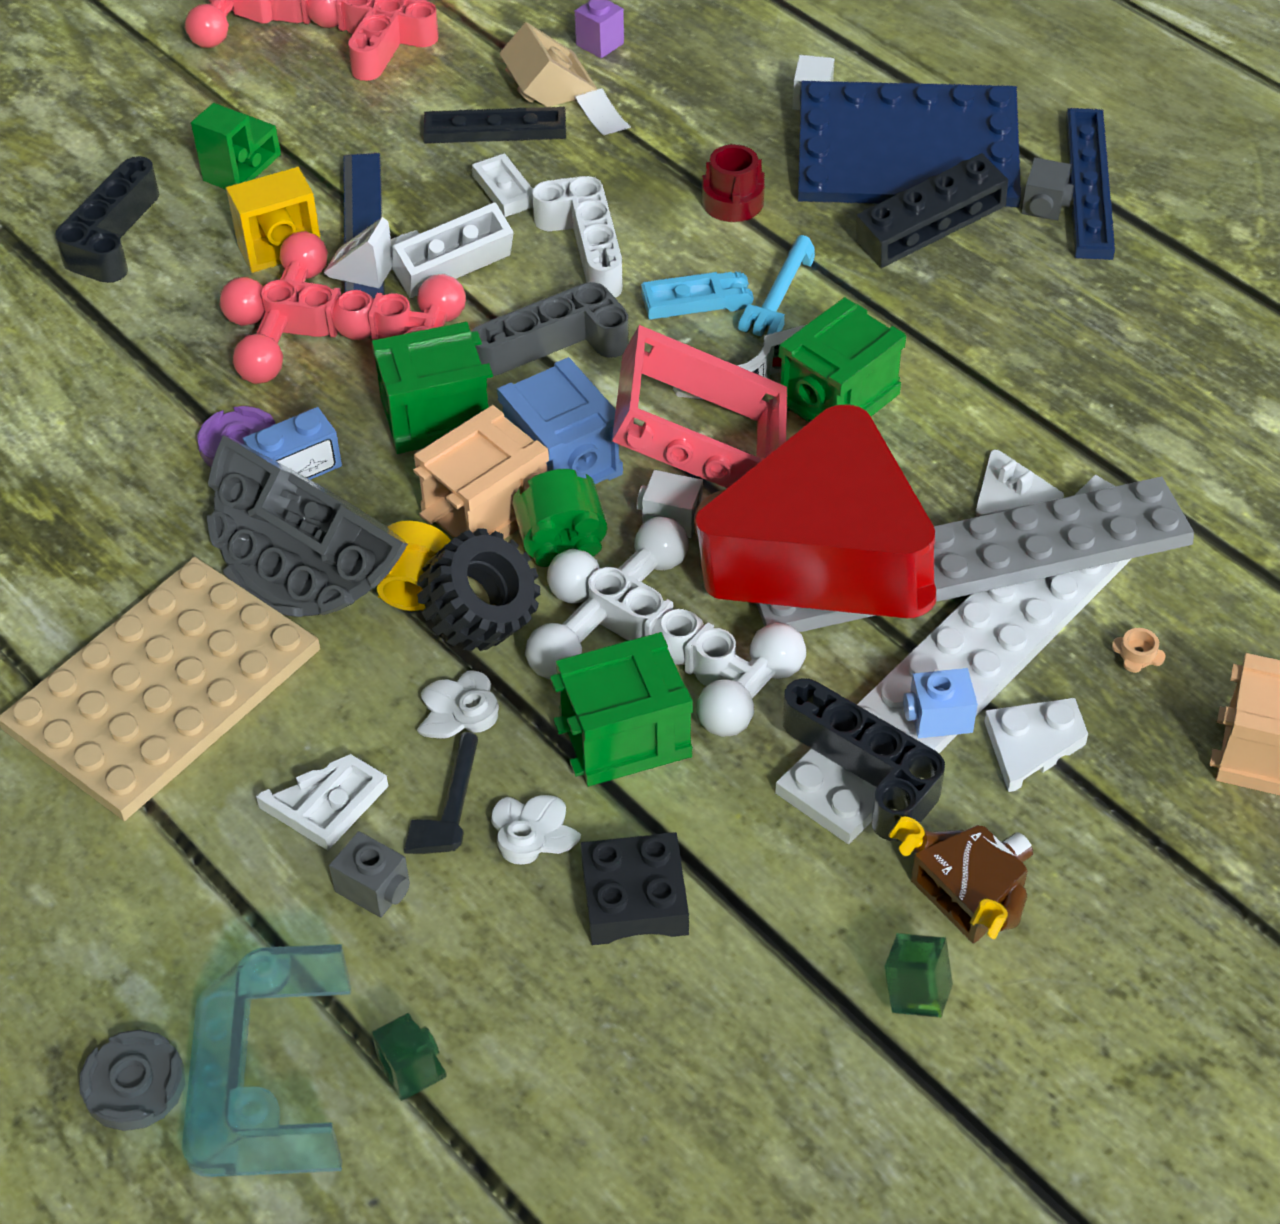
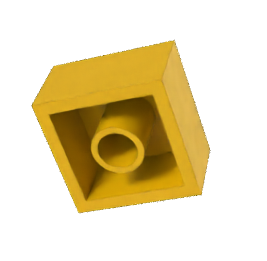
[226,167,321,273]

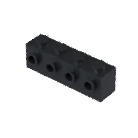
[856,153,1008,269]

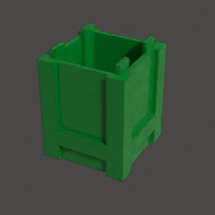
[779,297,907,422]
[372,321,493,454]
[550,632,693,787]

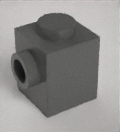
[1022,158,1074,221]
[329,831,410,918]

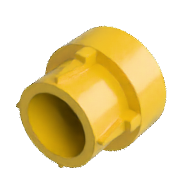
[377,521,451,611]

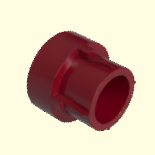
[702,143,765,222]

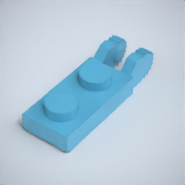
[641,271,754,320]

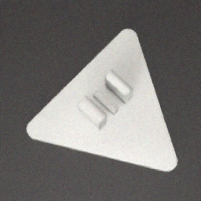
[975,450,1064,517]

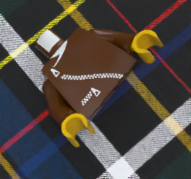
[888,816,1033,944]

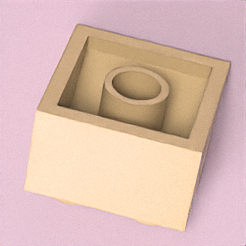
[499,22,598,107]

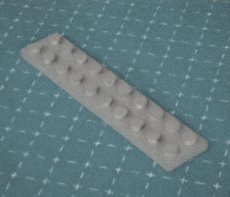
[756,476,1194,632]

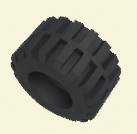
[417,529,540,651]

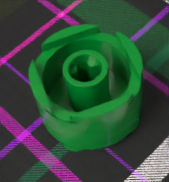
[512,469,607,567]

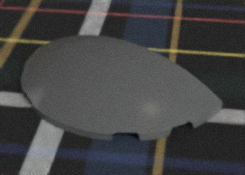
[207,435,408,617]

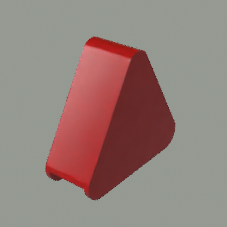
[696,405,937,618]

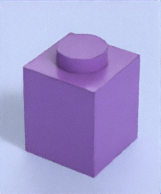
[575,0,624,58]

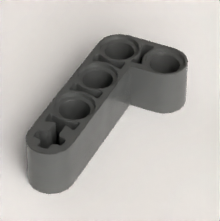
[471,282,629,376]

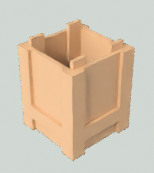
[414,405,549,539]
[1209,653,1280,795]

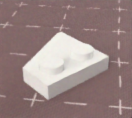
[984,698,1088,792]
[256,754,388,850]

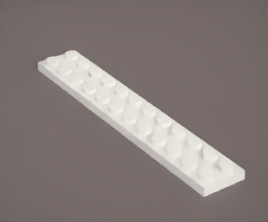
[775,475,1132,845]

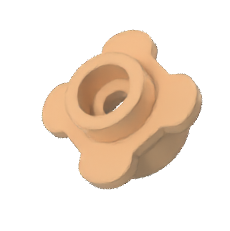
[1112,628,1166,673]

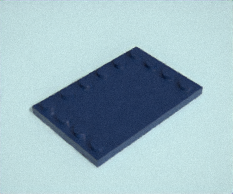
[798,81,1021,208]

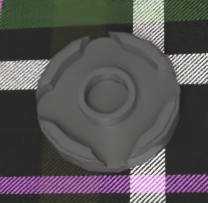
[79,1029,185,1131]

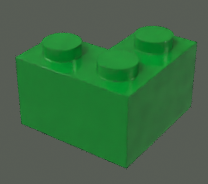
[191,102,281,190]

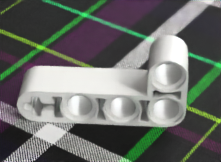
[532,176,623,298]

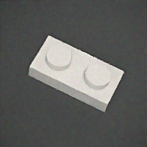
[472,153,533,217]

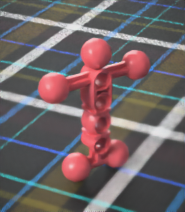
[219,231,466,384]

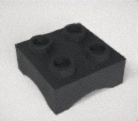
[581,832,689,945]

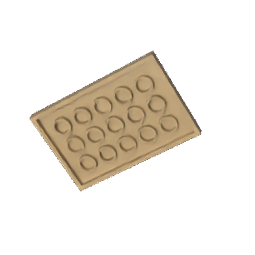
[0,557,320,822]

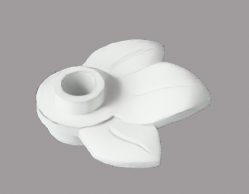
[417,670,499,738]
[491,795,581,865]

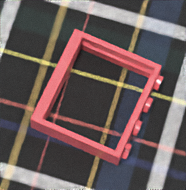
[612,325,787,488]

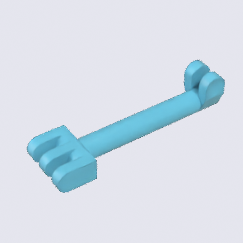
[738,235,815,337]

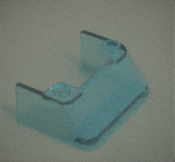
[182,944,351,1177]

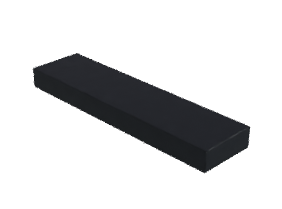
[423,107,566,144]

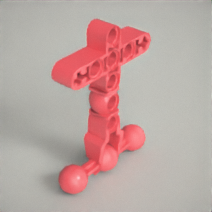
[185,0,439,81]

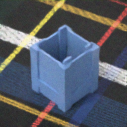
[497,357,623,484]

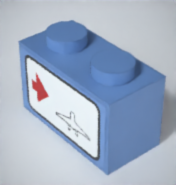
[243,407,342,480]

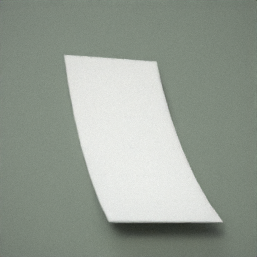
[575,88,631,135]

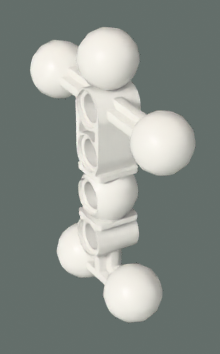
[525,517,806,737]

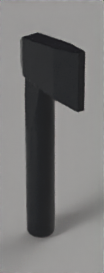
[404,732,478,854]

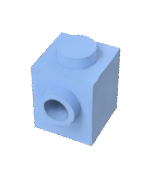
[903,668,978,738]

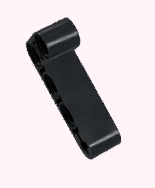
[55,156,159,283]
[783,678,945,841]

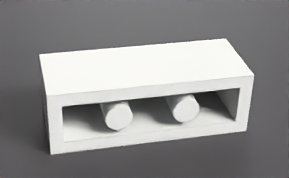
[392,202,514,298]

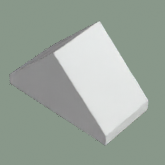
[324,217,393,288]

